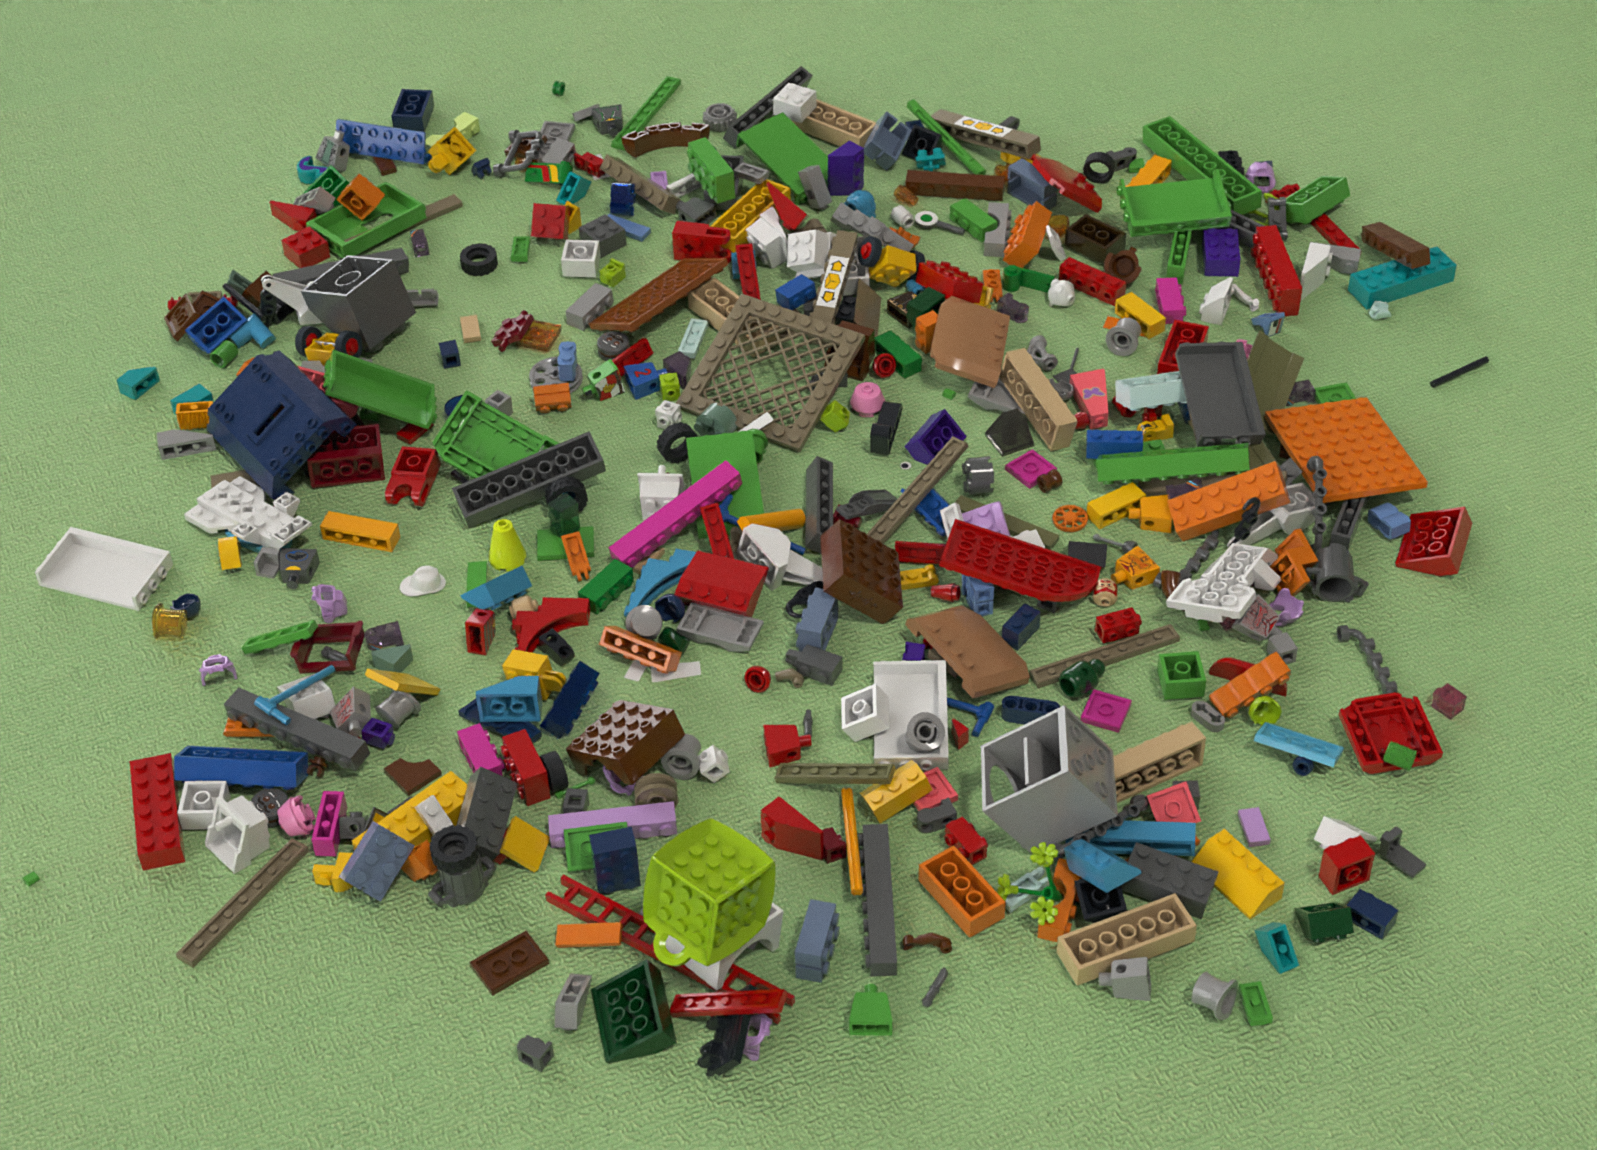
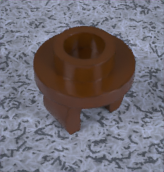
[307,756,329,778]

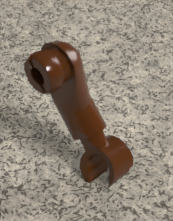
[903,932,952,954]

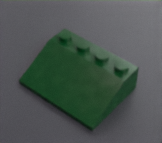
[591,959,677,1064]

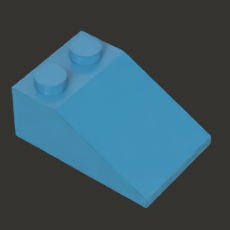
[476,676,542,722]

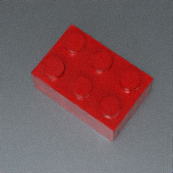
[500,729,551,807]

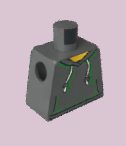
[592,104,623,136]

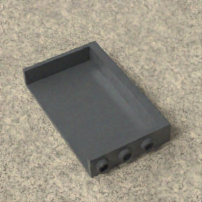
[1175,341,1266,447]

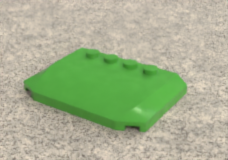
[432,390,559,479]

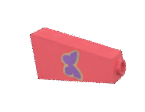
[1069,368,1108,429]

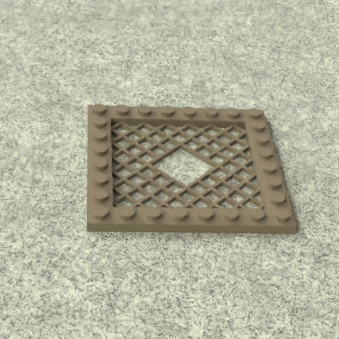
[676,294,866,452]

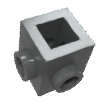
[339,811,369,842]

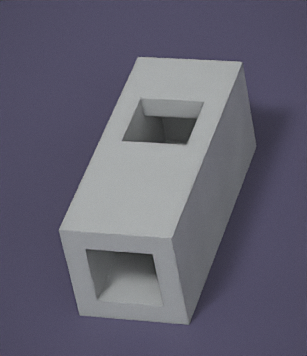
[798,165,832,210]

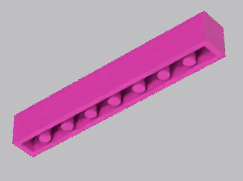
[608,460,742,568]

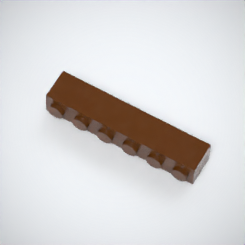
[905,170,1005,201]
[1361,222,1430,269]

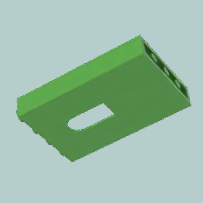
[306,182,427,258]

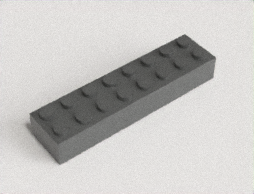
[452,431,606,528]

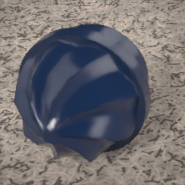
[1293,756,1314,776]

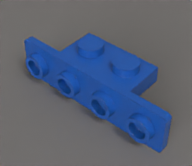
[900,488,950,537]

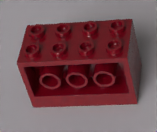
[307,424,385,488]

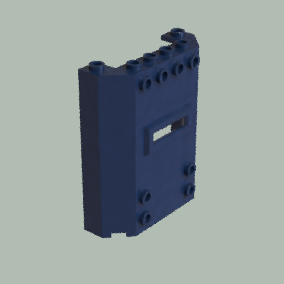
[207,350,357,500]

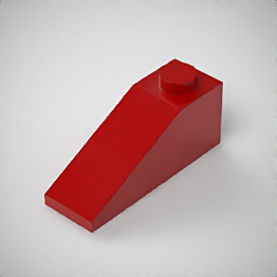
[269,200,317,231]

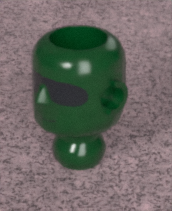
[1059,659,1105,699]

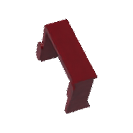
[290,620,366,674]

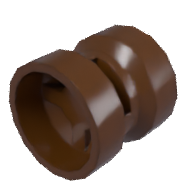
[1037,469,1063,493]

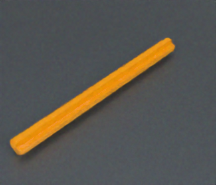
[841,787,863,896]

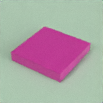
[1005,449,1057,489]
[1080,689,1132,733]

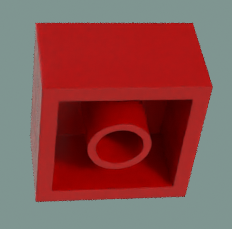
[531,203,570,240]
[281,226,330,268]
[1318,835,1375,895]

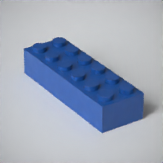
[174,745,308,790]

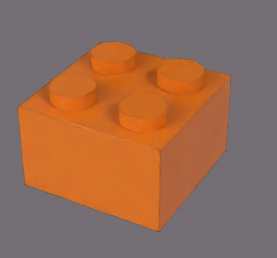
[336,173,385,221]

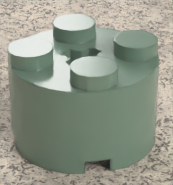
[694,403,737,436]

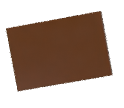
[164,293,200,341]
[470,931,549,996]

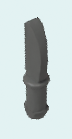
[922,967,948,1007]

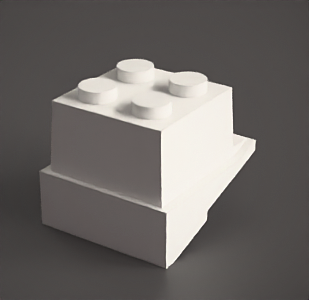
[746,207,788,269]
[787,229,836,279]
[637,465,686,521]
[205,796,270,874]

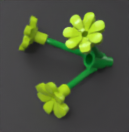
[997,842,1063,925]

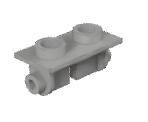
[407,289,439,307]

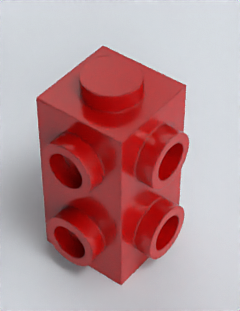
[1095,607,1142,643]
[944,816,988,865]

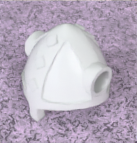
[1048,279,1075,307]

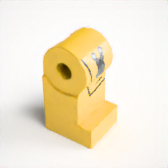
[1137,414,1174,442]

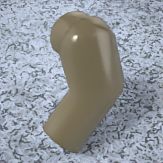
[775,668,804,688]

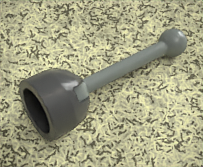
[1093,534,1138,554]

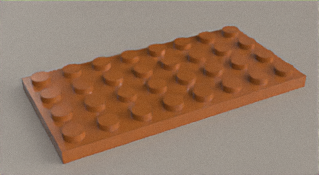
[589,258,728,332]

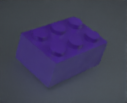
[1202,228,1240,277]

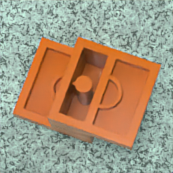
[1269,528,1318,597]

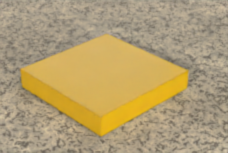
[499,816,550,873]

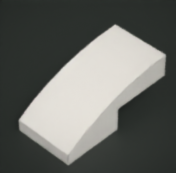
[1046,225,1066,261]

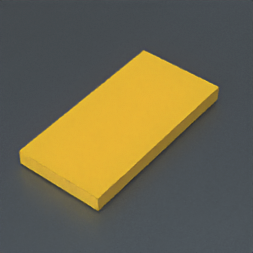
[365,668,440,696]

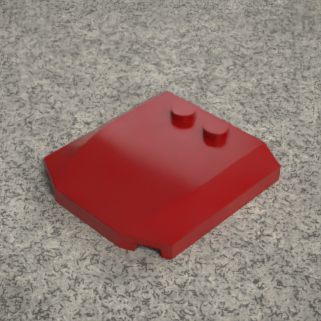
[1030,154,1102,213]
[1338,692,1443,774]

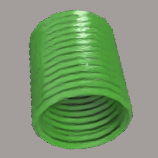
[210,341,238,368]
[1383,741,1417,771]

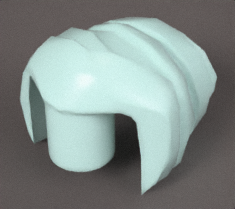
[1369,301,1391,320]

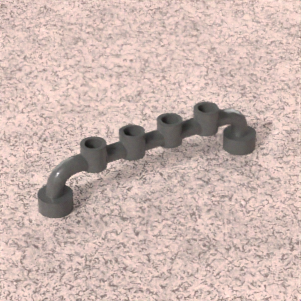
[1307,456,1327,553]
[1153,529,1219,589]
[1337,625,1398,694]
[1054,794,1149,861]

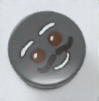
[597,331,630,361]
[251,788,288,828]

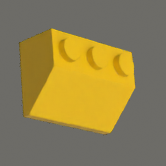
[860,760,933,824]

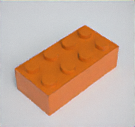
[1003,201,1052,268]
[918,845,1006,938]

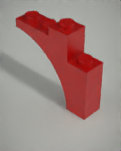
[512,597,591,653]

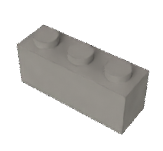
[566,283,614,331]

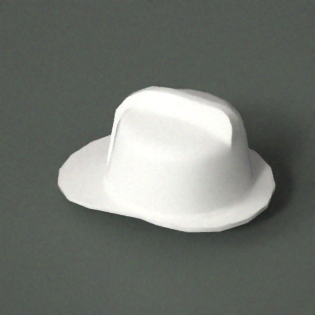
[400,565,446,597]

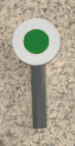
[915,211,965,235]

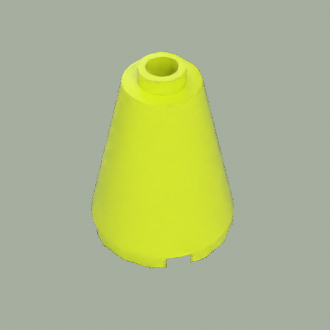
[489,519,526,571]

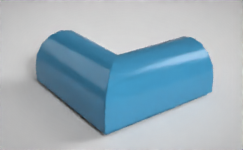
[229,313,276,349]

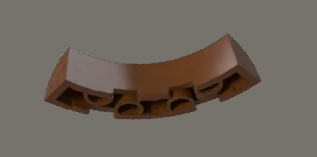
[621,122,710,158]

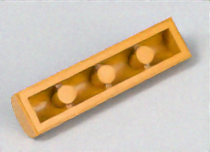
[737,509,806,531]

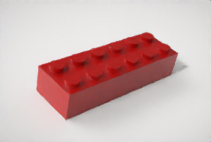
[1251,225,1303,317]
[129,753,186,871]

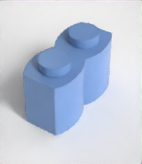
[557,341,577,381]
[1368,502,1411,539]

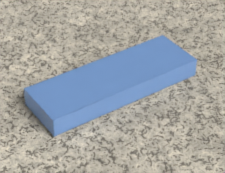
[607,214,651,242]

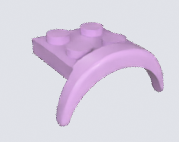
[962,501,1010,536]

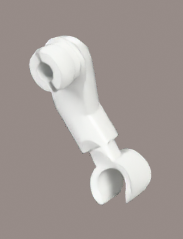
[1231,284,1259,312]

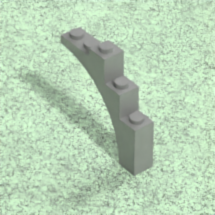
[830,202,914,252]

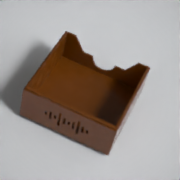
[820,519,903,624]
[566,700,686,785]

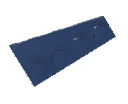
[458,699,542,743]

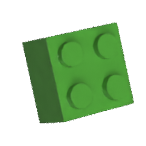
[1157,651,1206,700]

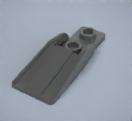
[836,489,898,519]

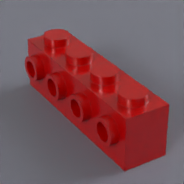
[1059,257,1126,306]

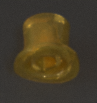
[152,603,188,640]

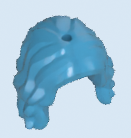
[844,190,876,218]

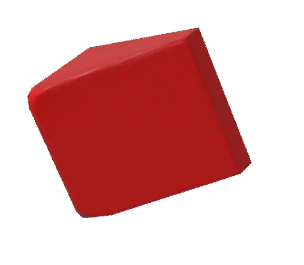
[951,718,969,750]

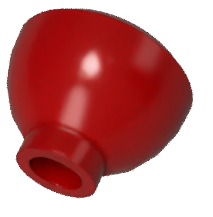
[872,353,896,378]
[744,666,771,693]

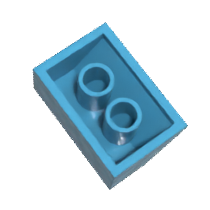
[460,566,532,610]
[1064,839,1142,893]

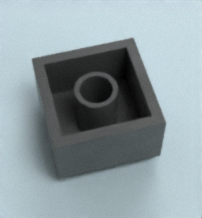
[579,214,627,259]

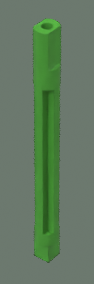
[907,99,986,175]

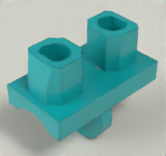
[916,148,946,172]

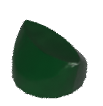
[658,626,690,655]

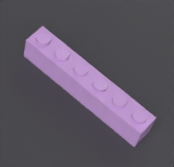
[548,801,677,848]

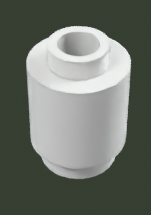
[891,205,915,229]

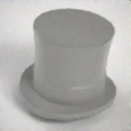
[1106,318,1141,356]
[626,605,662,640]
[376,689,421,729]
[905,712,945,753]
[661,734,701,780]
[1192,972,1238,1020]

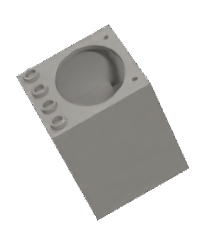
[981,705,1118,855]

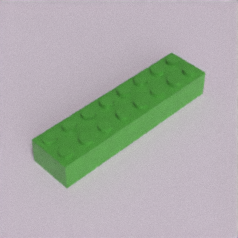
[1096,443,1250,484]

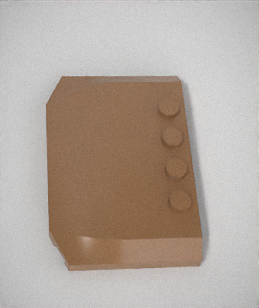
[930,296,1010,388]
[905,605,1030,699]

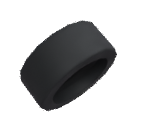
[1083,152,1115,184]
[539,751,569,792]

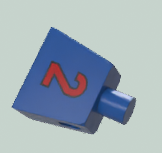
[624,362,667,400]

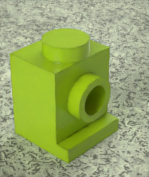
[599,258,626,287]

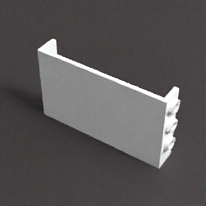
[35,527,173,611]
[873,660,949,771]

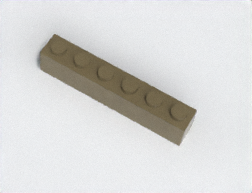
[599,154,681,214]

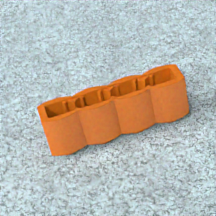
[1209,651,1291,718]

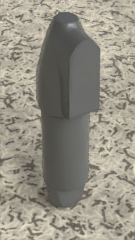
[803,709,813,738]

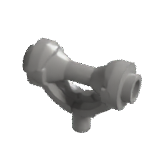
[1027,335,1058,371]

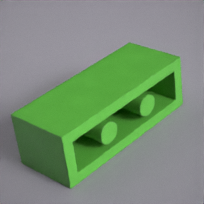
[950,198,998,242]

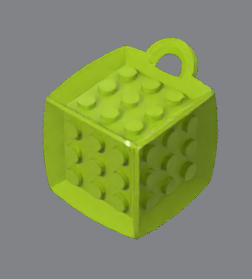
[643,818,775,966]

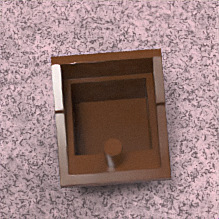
[824,320,875,382]

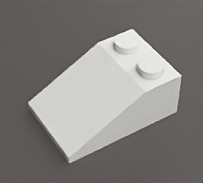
[1300,242,1333,300]
[277,674,335,719]

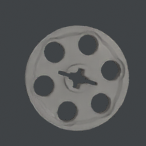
[529,357,583,393]

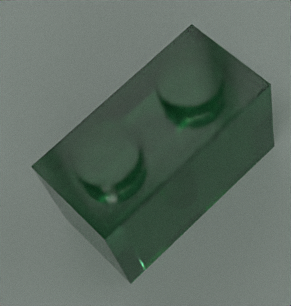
[548,493,580,538]

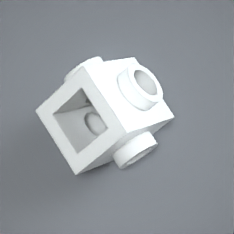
[655,400,682,429]
[698,745,730,783]

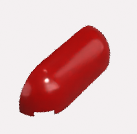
[1209,657,1288,697]

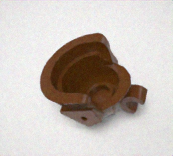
[1104,247,1142,284]

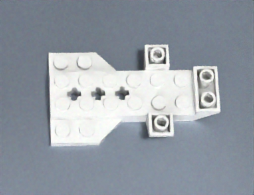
[184,476,312,550]
[1166,543,1281,623]

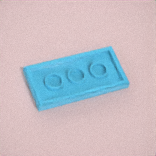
[1254,722,1344,767]

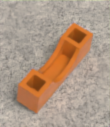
[1038,858,1083,942]

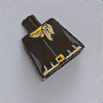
[887,291,917,329]

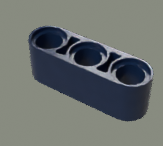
[1001,696,1060,725]

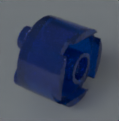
[610,182,636,216]

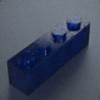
[540,661,600,739]

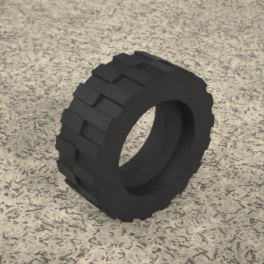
[460,243,498,276]
[657,422,698,463]
[545,476,588,518]
[429,825,479,873]

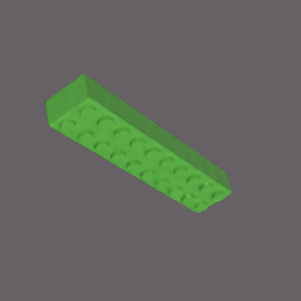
[1143,116,1262,215]

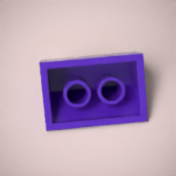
[828,140,864,196]
[904,409,967,465]

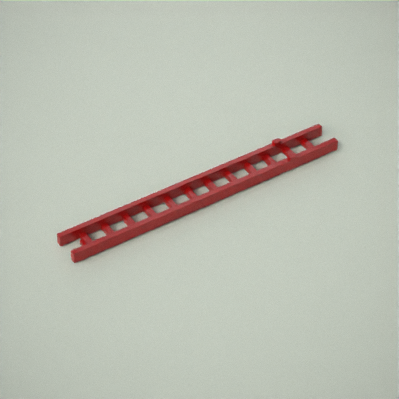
[545,874,795,1025]

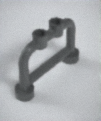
[493,130,544,177]

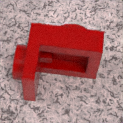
[1142,404,1163,422]

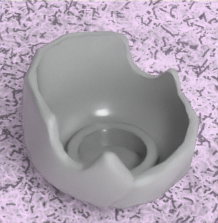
[1049,378,1073,401]

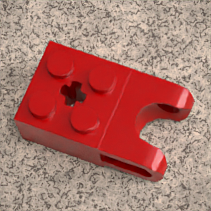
[672,221,732,264]
[385,446,441,507]

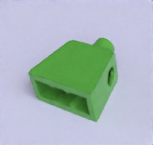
[849,984,892,1035]

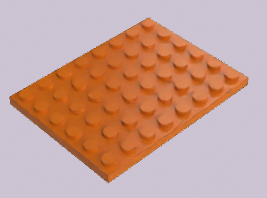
[1264,397,1428,503]

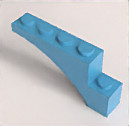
[624,549,696,617]

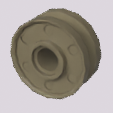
[634,773,678,808]

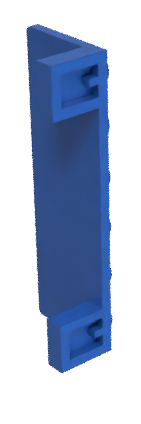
[336,119,432,164]

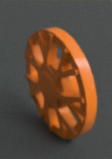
[1053,505,1088,532]

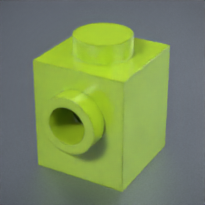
[659,372,680,401]
[820,400,850,433]

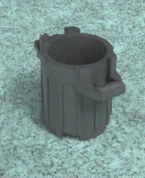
[1305,543,1369,602]
[428,843,497,908]

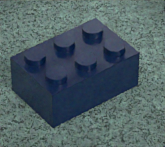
[391,89,434,132]
[589,826,641,894]

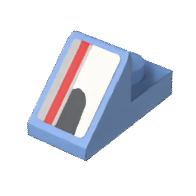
[1251,312,1285,337]

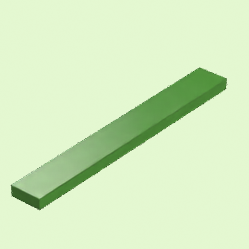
[611,76,681,151]

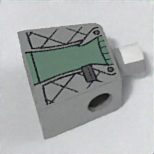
[315,130,350,171]

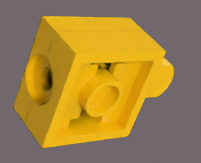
[428,127,477,175]
[502,649,566,700]

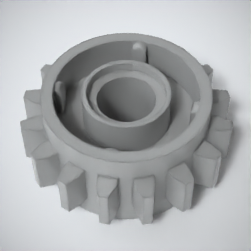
[703,103,737,132]

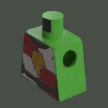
[581,359,626,401]

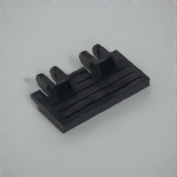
[697,984,757,1077]

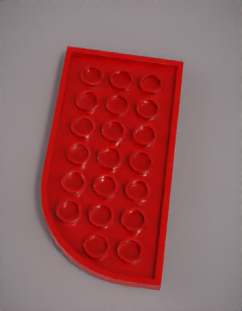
[939,519,1101,602]

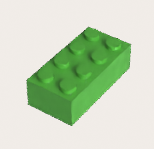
[687,137,735,204]
[1286,176,1351,224]

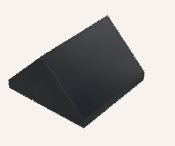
[902,124,942,160]

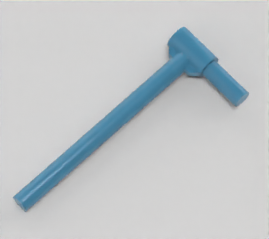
[254,665,335,725]

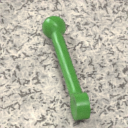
[555,777,595,799]

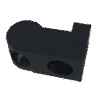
[539,628,575,666]

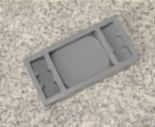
[968,378,1029,421]
[677,602,764,652]

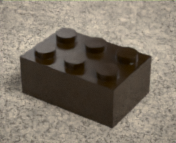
[1064,214,1126,265]

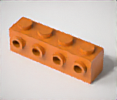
[599,626,682,674]

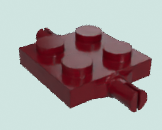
[491,310,534,352]

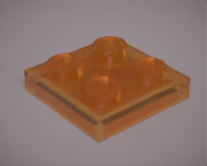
[516,320,562,352]

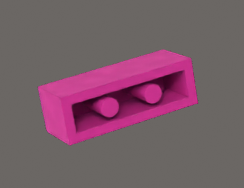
[1155,277,1186,324]
[457,723,505,776]
[312,791,348,857]

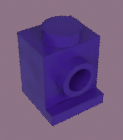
[902,642,925,661]
[361,717,395,749]

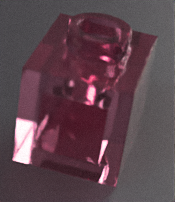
[1431,683,1467,720]

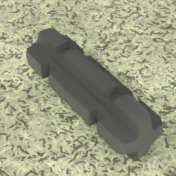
[321,646,348,661]

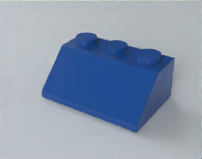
[185,297,248,354]
[1086,430,1143,459]

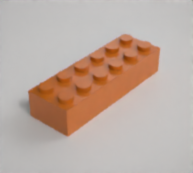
[1167,461,1291,541]

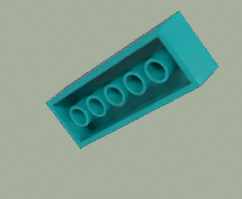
[1348,246,1457,309]

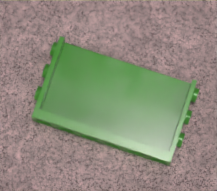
[736,112,828,205]
[1116,169,1232,237]
[323,350,437,429]
[686,431,764,539]

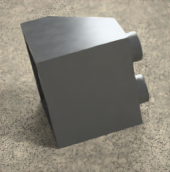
[301,255,416,353]

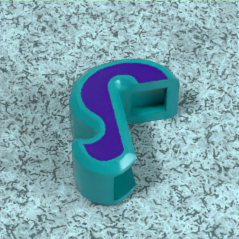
[296,156,328,184]

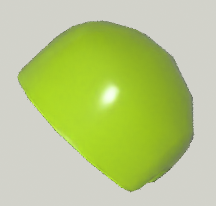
[1248,696,1282,726]

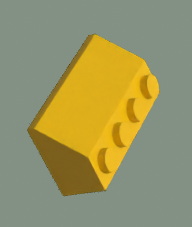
[1192,829,1285,920]

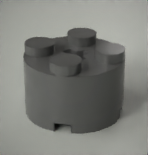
[962,456,994,495]

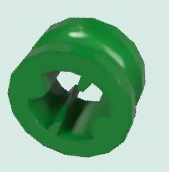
[552,81,565,96]

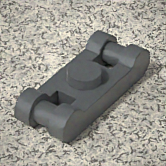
[1267,197,1288,240]

